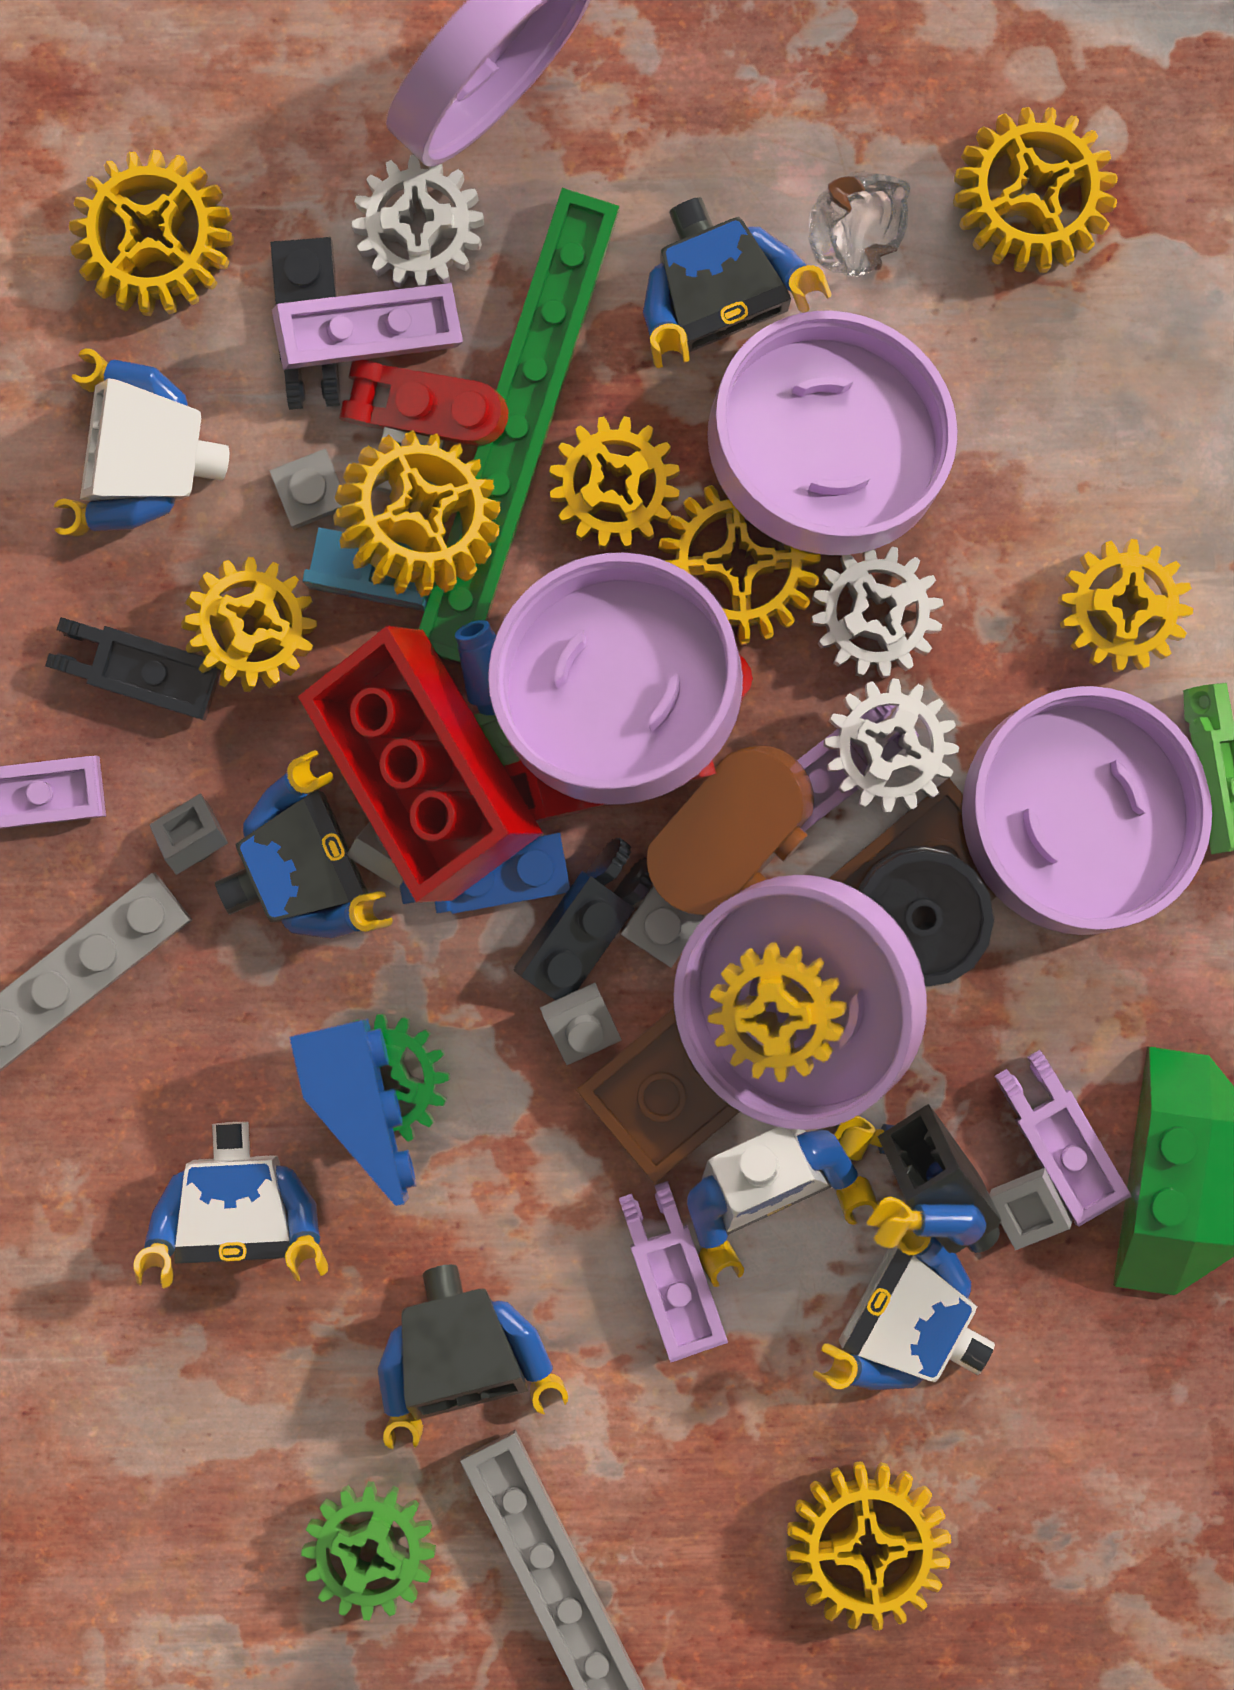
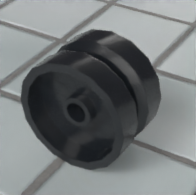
[858,845,994,987]

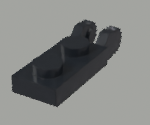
[271,237,341,410]
[45,617,221,721]
[514,837,652,1000]

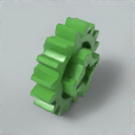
[301,1481,436,1620]

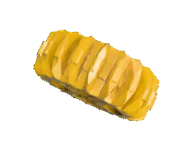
[953,107,1118,273]
[69,149,234,316]
[333,430,500,598]
[659,485,821,645]
[786,1461,951,1630]

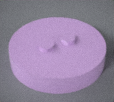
[386,0,590,167]
[708,311,957,555]
[489,553,743,804]
[962,686,1212,935]
[674,875,927,1130]

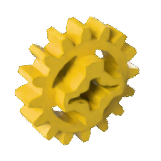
[550,416,680,550]
[1058,539,1193,672]
[181,557,317,692]
[708,943,847,1082]

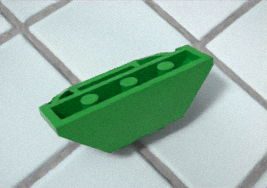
[1113,1046,1234,1295]

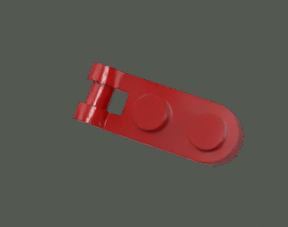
[339,360,508,446]

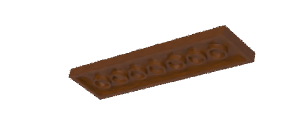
[576,778,997,1184]

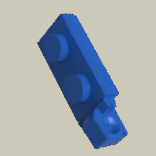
[399,833,570,914]

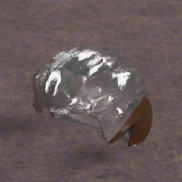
[808,171,910,277]

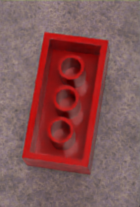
[298,626,543,903]

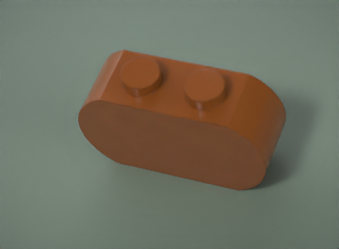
[647,746,814,915]

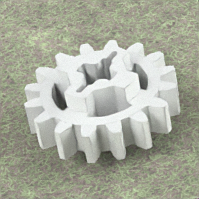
[352,155,484,288]
[810,546,944,678]
[823,679,959,813]

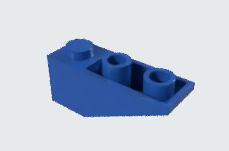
[289,1018,416,1206]

